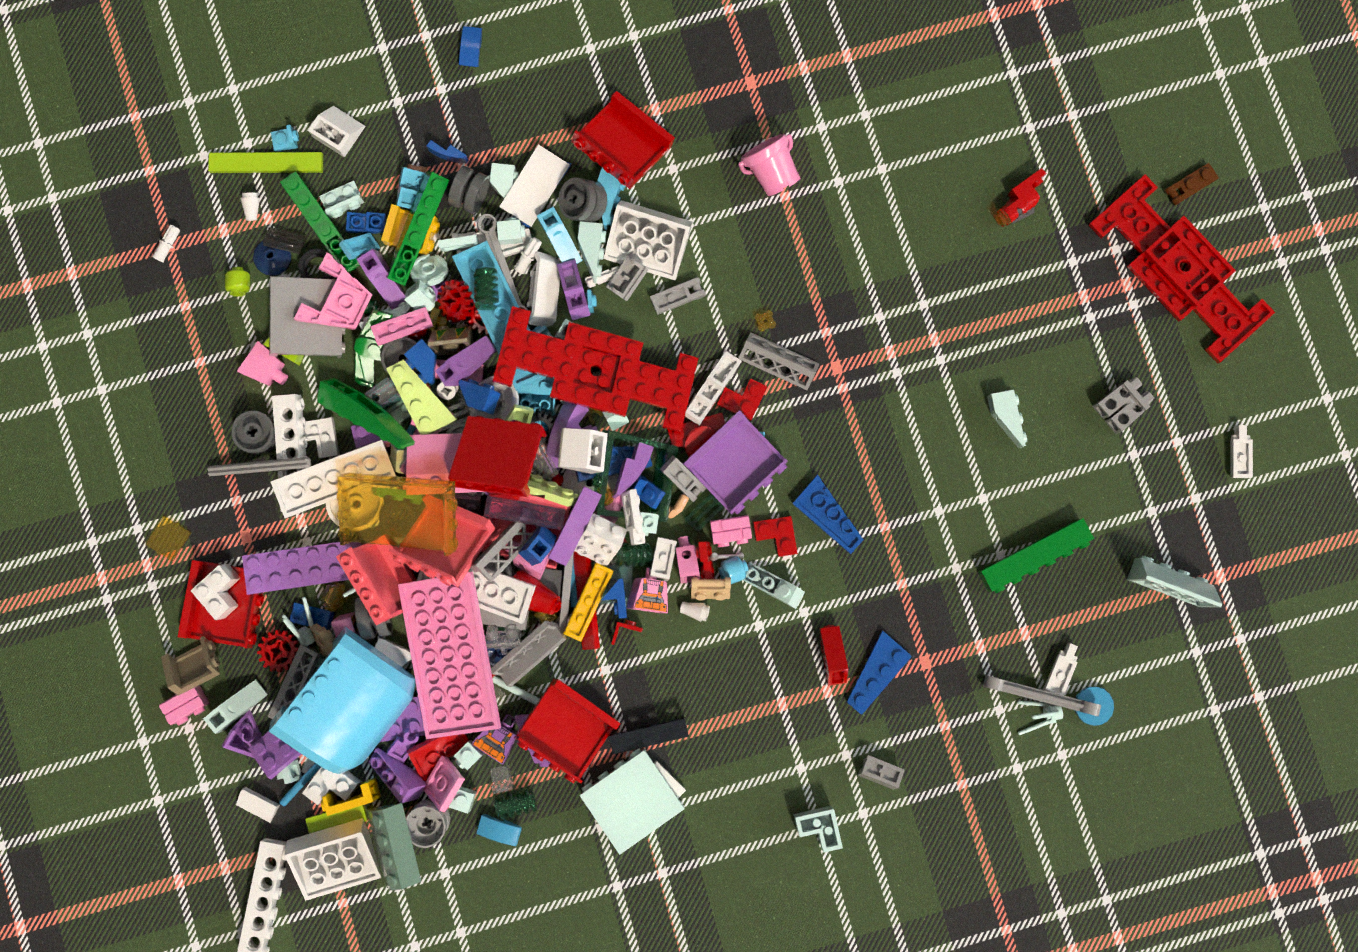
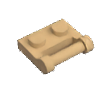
[691,577,731,600]
[310,623,334,657]

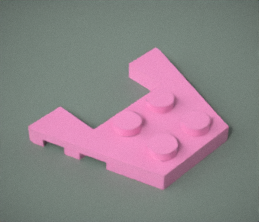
[294,253,372,330]

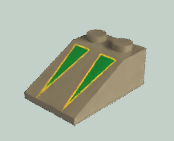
[428,324,474,356]

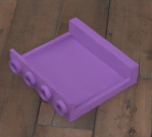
[683,410,788,515]

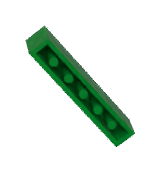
[977,518,1094,594]

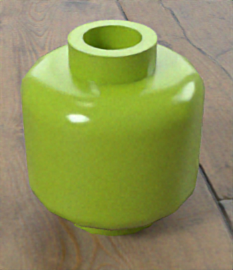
[225,267,250,297]

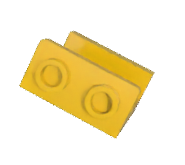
[381,204,440,255]
[321,778,381,816]

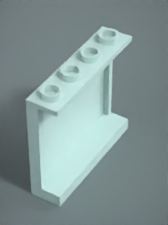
[580,748,684,855]

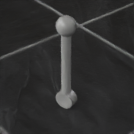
[710,552,744,561]

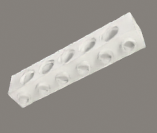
[272,394,310,512]
[237,838,287,952]

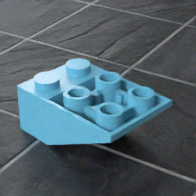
[517,377,557,431]

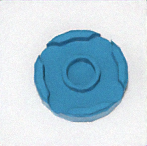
[1074,686,1114,726]

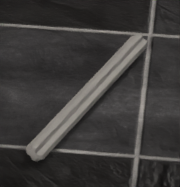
[207,457,311,476]

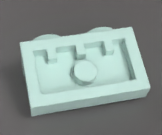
[319,180,364,218]

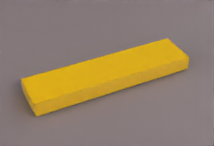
[563,563,613,642]

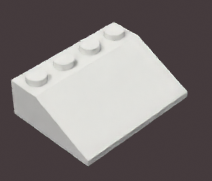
[603,200,693,280]
[285,818,381,901]

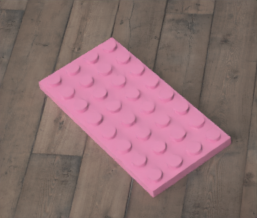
[398,571,501,739]

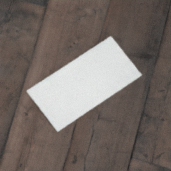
[500,144,570,227]

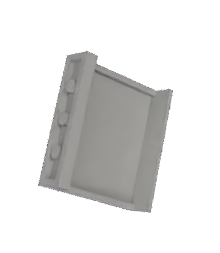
[269,276,345,358]

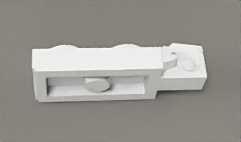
[1230,425,1253,478]
[621,489,645,545]
[1043,643,1078,695]

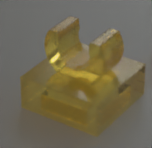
[427,308,447,331]
[583,407,603,424]

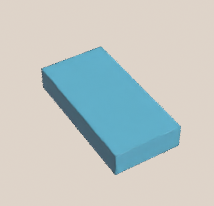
[339,233,380,260]

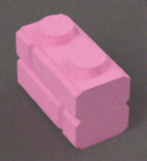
[710,515,752,548]
[159,685,209,726]

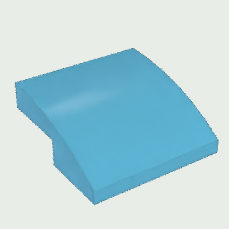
[396,167,425,209]

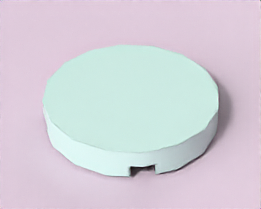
[410,254,448,286]

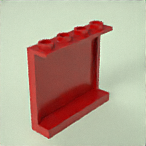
[572,91,675,189]
[448,415,547,498]
[178,560,264,648]
[514,678,621,784]

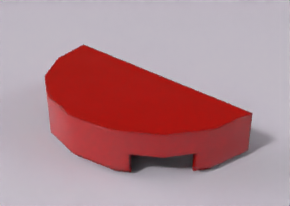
[684,425,717,458]

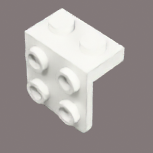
[574,513,627,566]

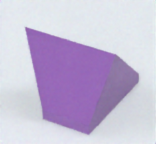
[222,710,262,758]

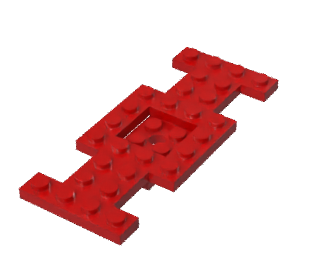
[1089,174,1275,364]
[492,306,698,432]

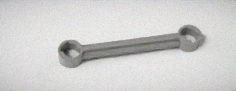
[477,214,528,310]
[983,675,1101,717]

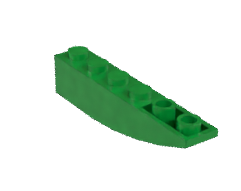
[280,171,360,273]
[387,171,449,286]
[317,378,415,449]

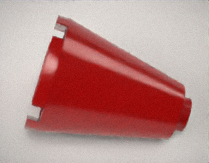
[513,570,562,615]

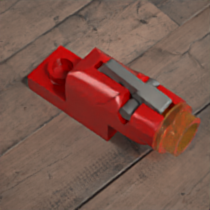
[994,168,1047,227]

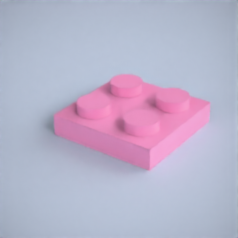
[424,756,465,812]

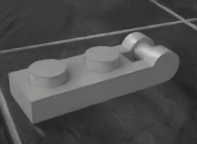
[650,277,706,315]
[660,455,706,503]

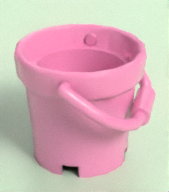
[738,134,800,196]

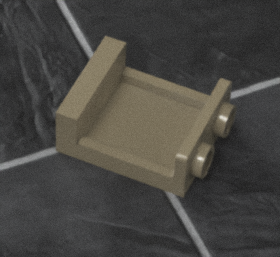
[161,636,220,696]

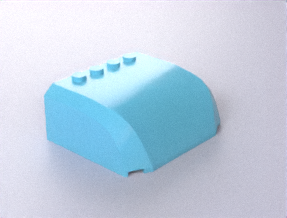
[269,626,416,774]

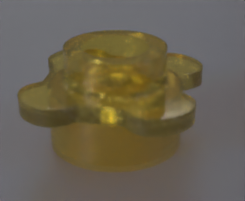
[755,310,776,332]

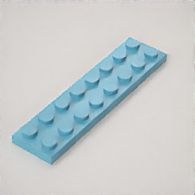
[452,241,546,391]

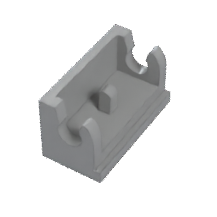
[606,256,648,301]
[858,755,904,790]

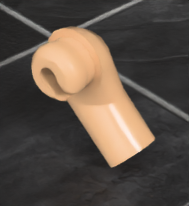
[663,494,689,518]

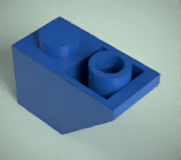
[404,339,437,385]
[459,379,501,415]
[518,523,557,566]

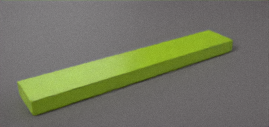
[208,152,323,173]

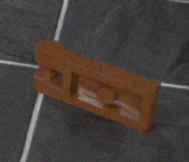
[1164,163,1219,206]

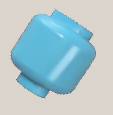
[718,556,748,584]

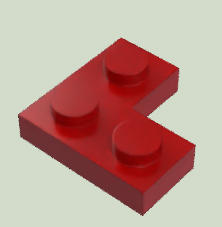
[717,378,767,421]
[753,516,798,557]
[696,542,715,579]

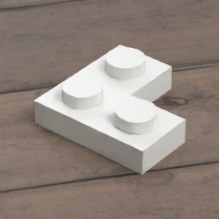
[304,417,340,458]

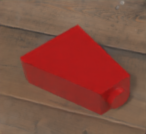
[820,625,848,686]

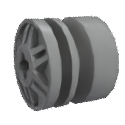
[406,799,451,848]

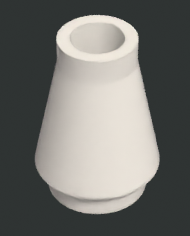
[240,193,260,221]
[680,602,710,622]

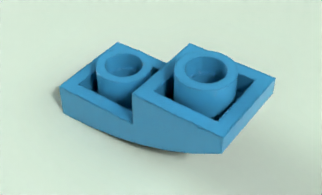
[476,814,522,846]

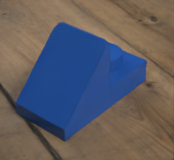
[628,474,666,509]
[602,579,627,618]

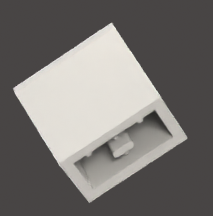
[308,106,365,157]
[558,428,608,474]

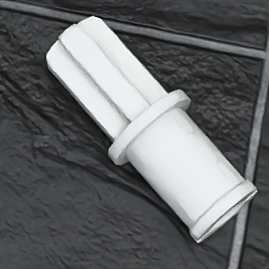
[152,225,180,262]
[514,237,542,274]

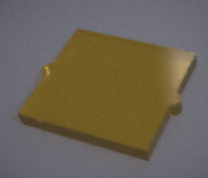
[145,516,191,561]

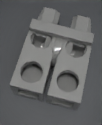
[1092,377,1154,434]

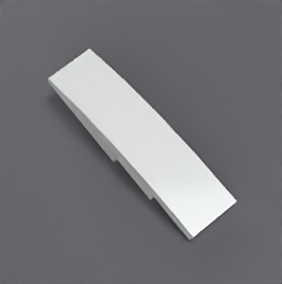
[685,351,742,426]

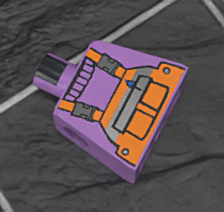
[472,714,516,765]

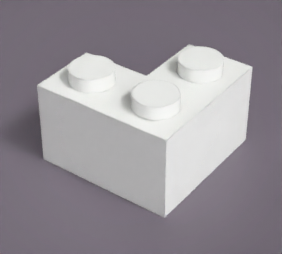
[191,564,240,620]
[302,767,362,805]

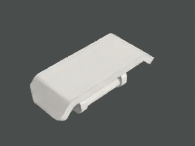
[527,251,560,327]

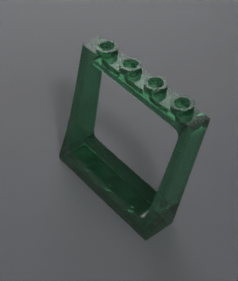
[592,430,678,522]

